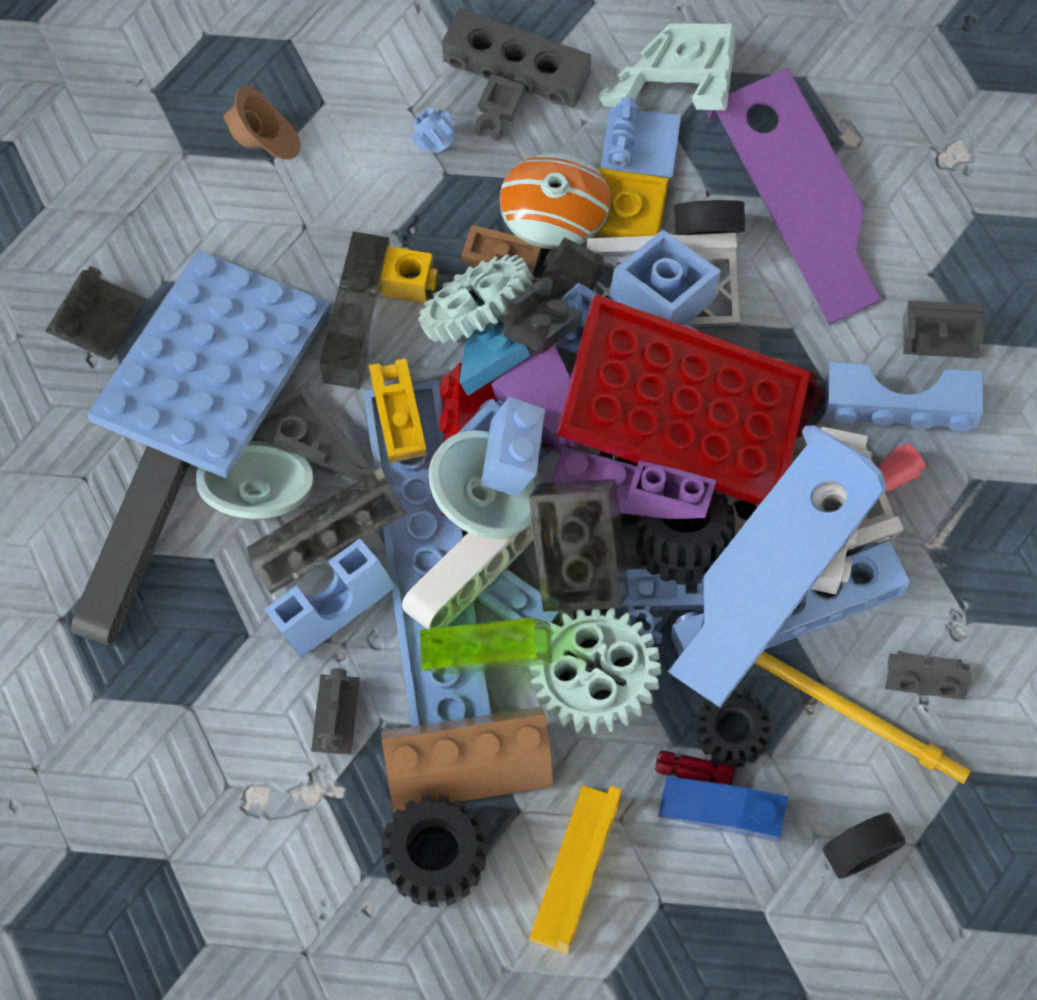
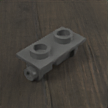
[885,650,972,700]
[311,668,360,755]

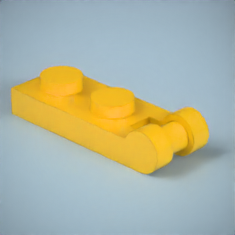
[368,358,427,463]

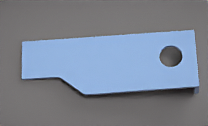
[668,425,887,708]

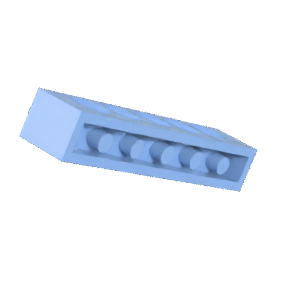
[671,541,910,657]

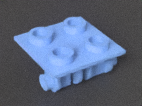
[600,97,681,179]

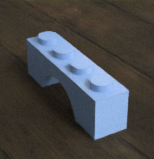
[824,362,983,432]

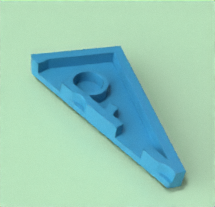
[459,300,531,396]

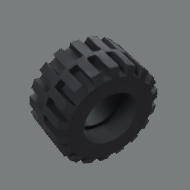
[636,490,735,585]
[381,795,486,907]

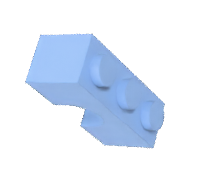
[264,538,396,658]

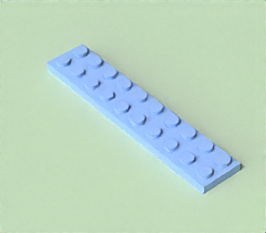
[363,380,491,727]

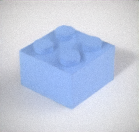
[609,230,721,325]

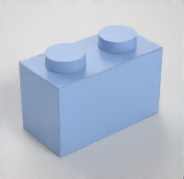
[481,397,545,497]

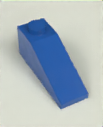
[658,776,788,843]

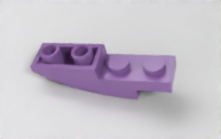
[551,446,716,519]

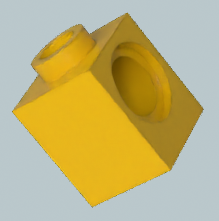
[381,246,439,303]

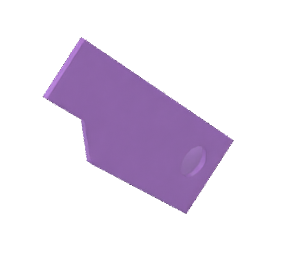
[707,68,882,325]

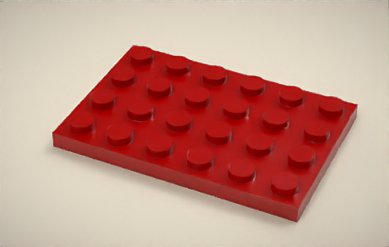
[556,294,810,506]

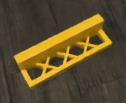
[529,785,622,954]

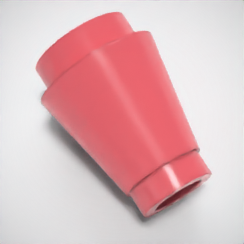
[877,443,926,492]

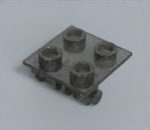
[45,266,147,361]

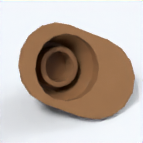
[223,86,300,160]

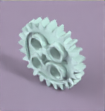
[418,254,534,343]
[529,606,661,734]

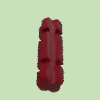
[655,750,735,785]

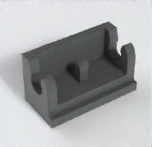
[903,300,984,359]

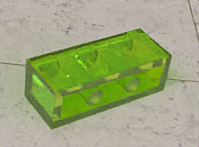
[420,617,553,675]

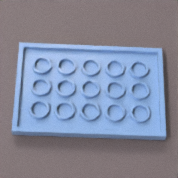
[88,250,330,479]

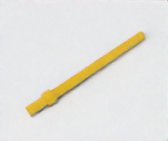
[754,651,971,784]

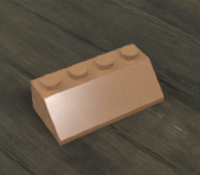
[381,706,553,812]

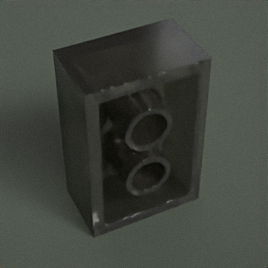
[529,479,629,612]

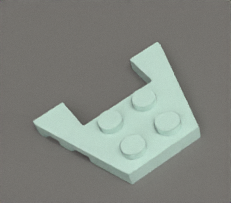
[598,23,736,110]

